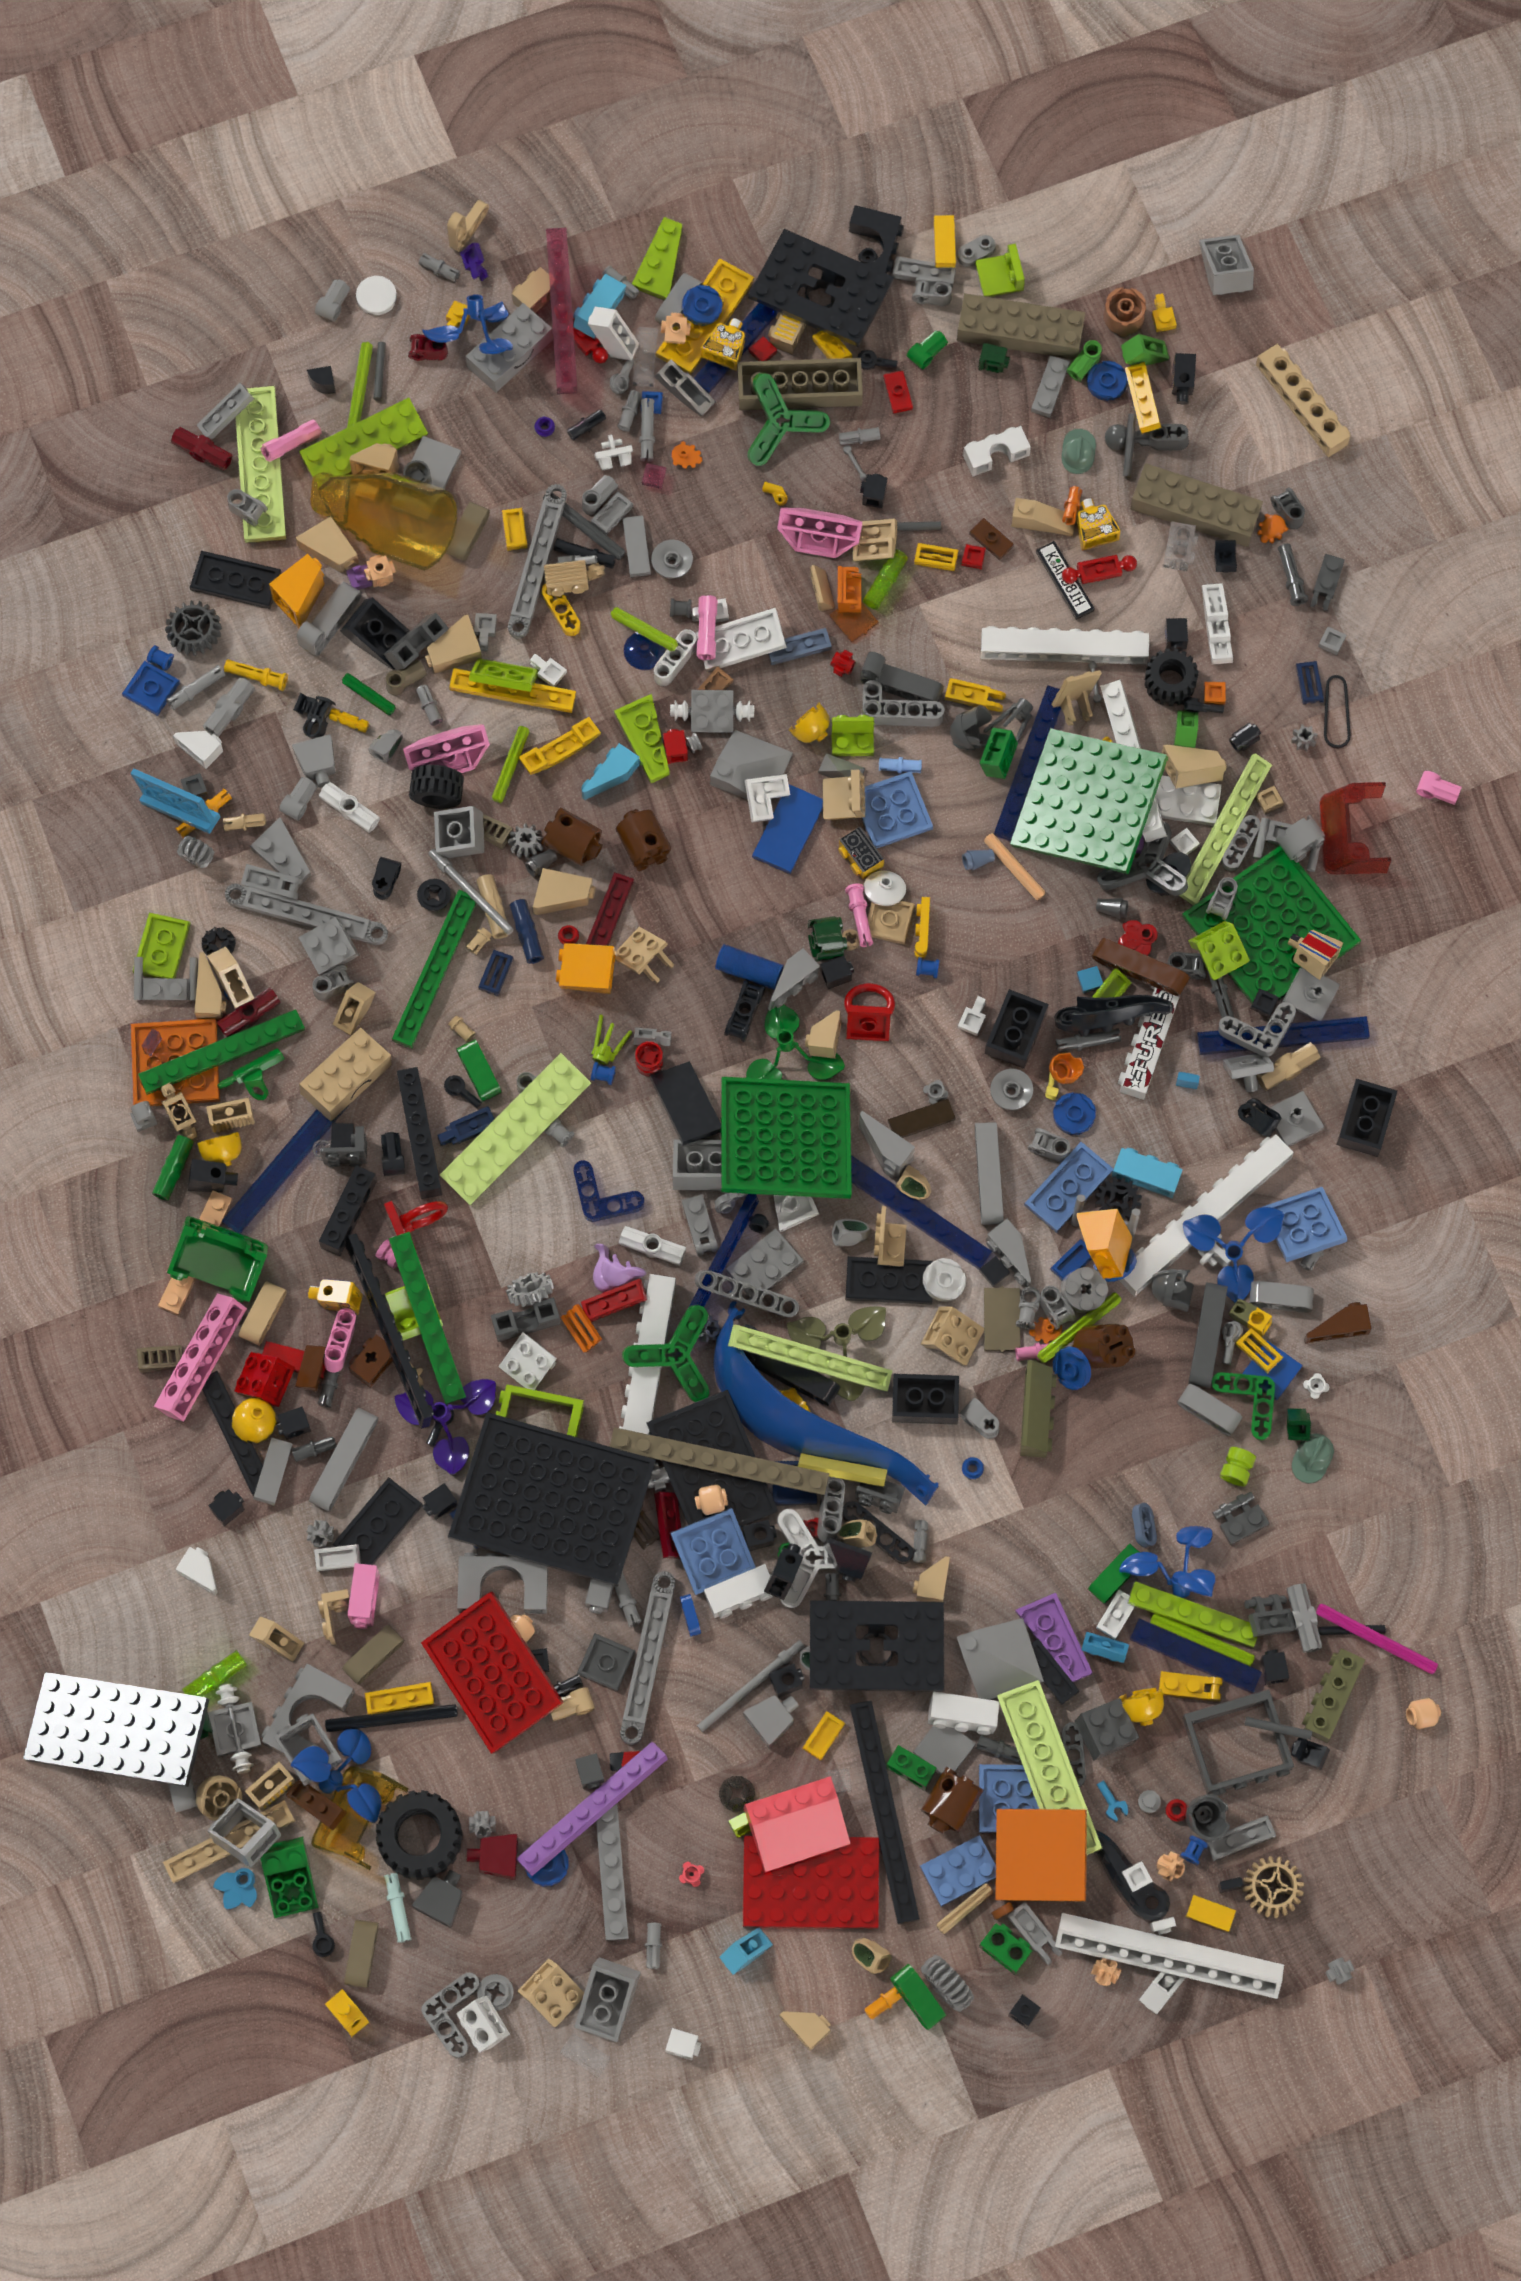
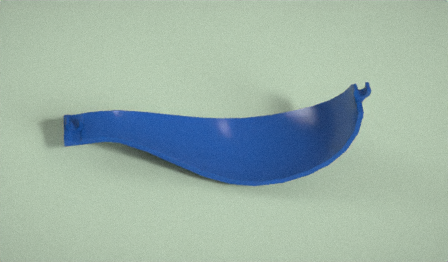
[713,1301,939,1506]

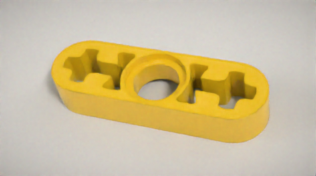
[542,583,581,636]

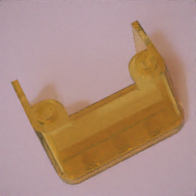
[311,1766,409,1870]

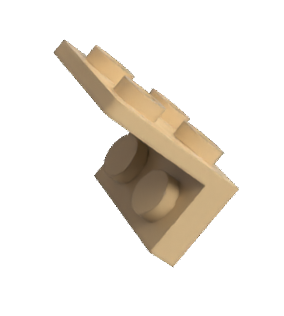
[823,770,866,820]
[874,1206,907,1267]
[921,1307,984,1366]
[318,1589,350,1645]
[517,1958,584,2027]

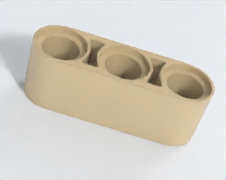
[239,1281,287,1346]

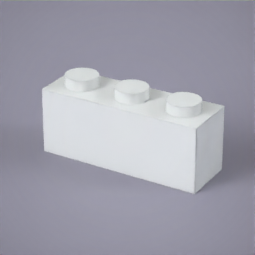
[588,307,639,360]
[704,1564,773,1619]
[927,1691,999,1735]

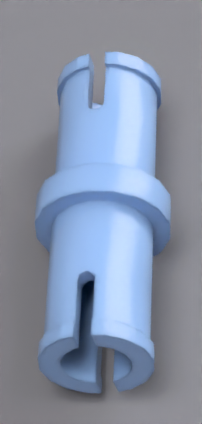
[879,757,922,774]

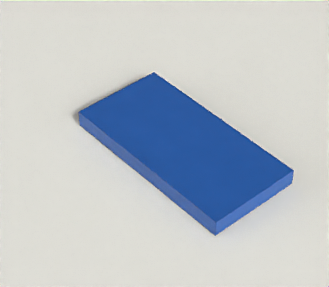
[752,784,823,874]

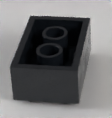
[985,989,1049,1069]
[1336,1078,1398,1157]
[892,1374,959,1425]

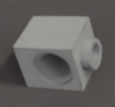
[585,1579,613,1614]

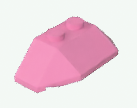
[777,508,862,558]
[403,724,490,773]

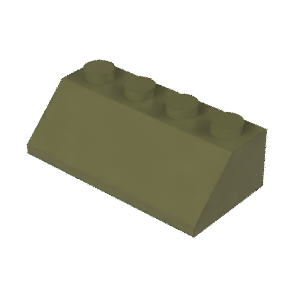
[1020,1360,1056,1458]

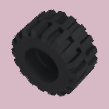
[1144,648,1198,706]
[409,765,464,809]

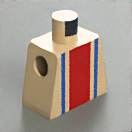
[1288,930,1343,980]

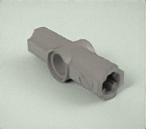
[203,678,255,737]
[1286,1584,1323,1653]

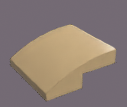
[853,519,897,561]

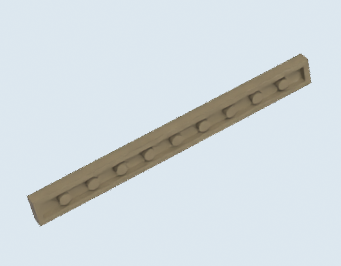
[610,1427,829,1496]

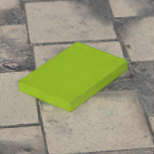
[469,658,539,692]
[133,913,191,979]

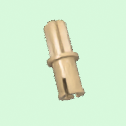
[223,813,266,831]

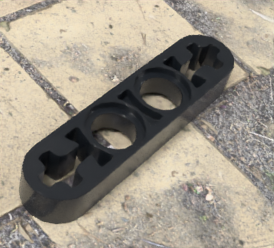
[842,1501,913,1564]

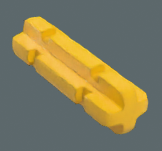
[329,708,369,733]

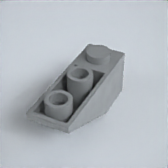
[768,948,820,1011]
[986,1218,1031,1287]

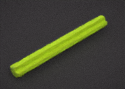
[347,342,373,427]
[1037,1292,1122,1363]
[1150,1613,1255,1667]

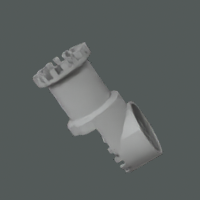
[544,1118,575,1148]
[1016,1286,1040,1330]

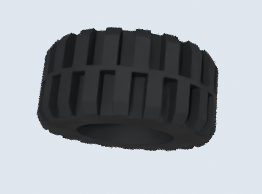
[375,1790,463,1880]

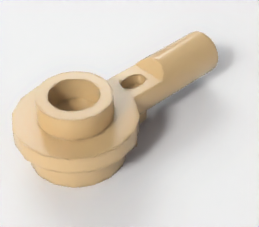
[587,563,605,581]

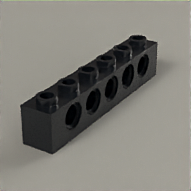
[397,1067,442,1199]

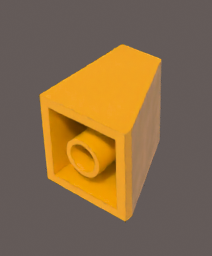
[269,554,325,629]
[556,943,616,994]
[1077,1209,1132,1279]

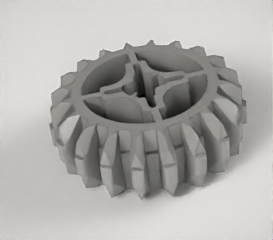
[921,1955,974,2012]

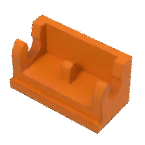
[838,566,861,613]

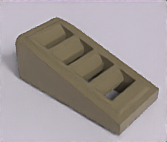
[483,814,514,850]
[136,1345,183,1373]

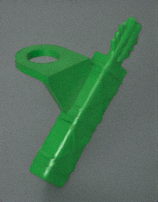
[218,1048,285,1100]

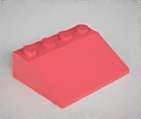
[743,1776,850,1872]

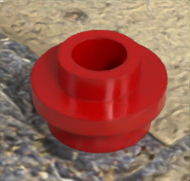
[558,925,579,945]
[1166,1799,1187,1822]

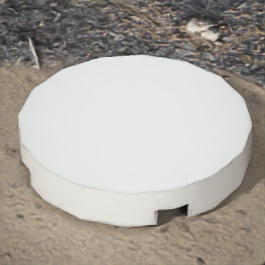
[356,276,397,316]
[923,1258,966,1302]

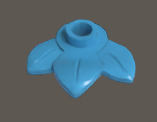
[213,1868,257,1909]

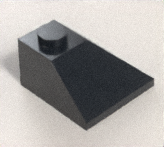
[824,1538,872,1583]

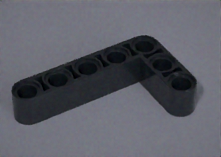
[743,1324,841,1407]

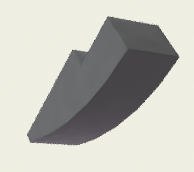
[654,359,716,416]

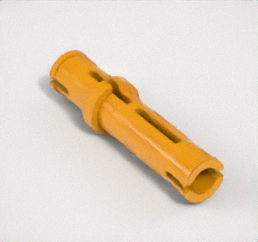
[175,788,232,839]

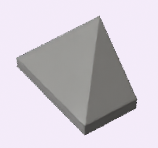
[818,753,865,778]

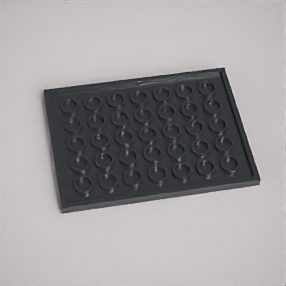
[448,1412,656,1586]

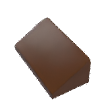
[295,1345,326,1392]

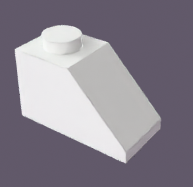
[173,731,223,769]
[176,1547,218,1596]
[1139,1972,1186,2014]

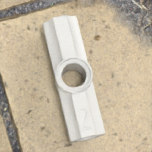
[319,782,380,833]
[619,1226,686,1266]

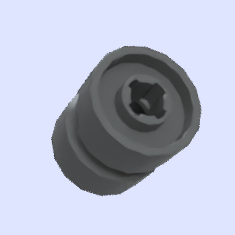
[403,460,432,497]

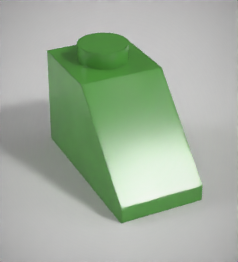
[1121,334,1170,365]
[1174,710,1198,748]

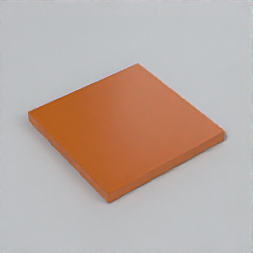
[131,1018,220,1106]
[995,1809,1087,1901]

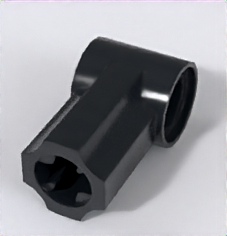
[381,1132,406,1176]

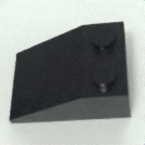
[340,597,410,670]

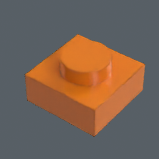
[1204,682,1226,705]

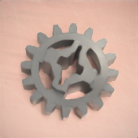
[506,1272,554,1307]

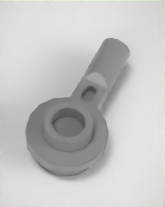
[610,359,635,394]
[557,555,597,565]
[714,1193,745,1214]
[1222,1321,1243,1365]

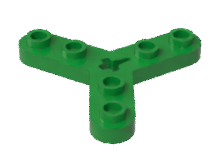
[747,373,830,466]
[622,1305,710,1402]

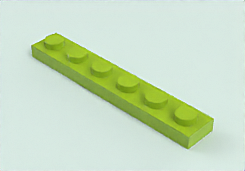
[1127,1581,1257,1648]

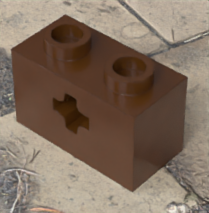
[349,1334,393,1388]

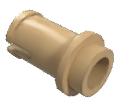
[466,927,492,955]
[448,1016,476,1043]

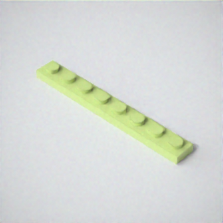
[1179,753,1272,905]
[728,1325,893,1392]

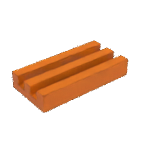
[560,1304,602,1352]

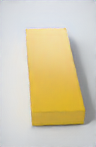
[934,215,956,268]
[365,1682,434,1714]

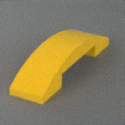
[519,717,601,775]

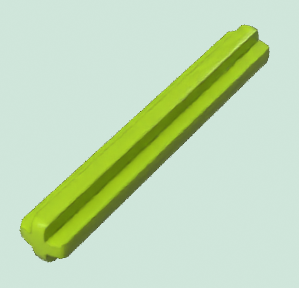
[610,607,678,651]
[492,726,529,803]

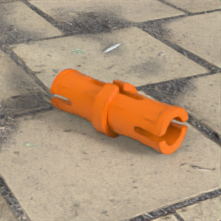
[1062,486,1082,525]

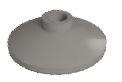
[651,540,693,579]
[990,1069,1033,1110]

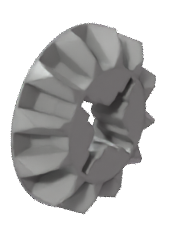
[477,1974,513,2011]

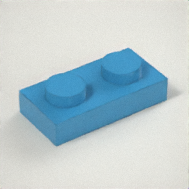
[1081,1632,1129,1663]

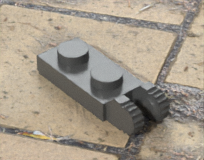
[1310,554,1345,611]

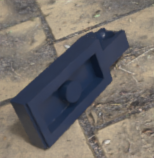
[437,1106,495,1146]

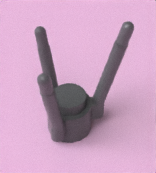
[983,698,1033,742]

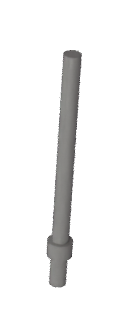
[428,849,514,935]
[697,1640,805,1732]

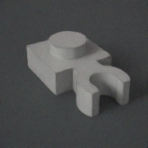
[634,1028,671,1046]

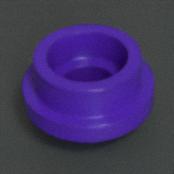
[534,417,555,437]

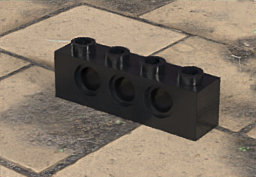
[319,1165,377,1256]

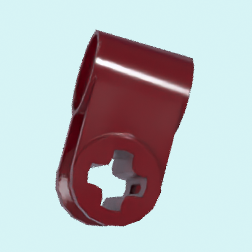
[408,334,448,361]

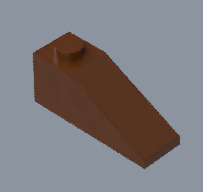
[1304,1302,1372,1344]

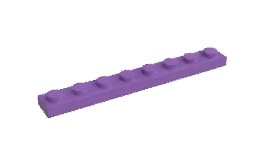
[516,1742,668,1876]

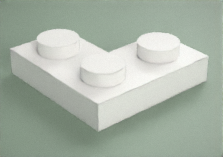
[744,774,790,822]

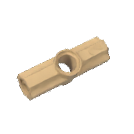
[1256,1042,1320,1091]

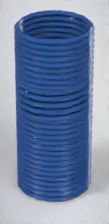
[715,944,784,990]

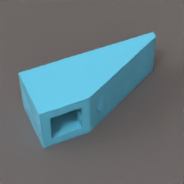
[581,743,640,800]

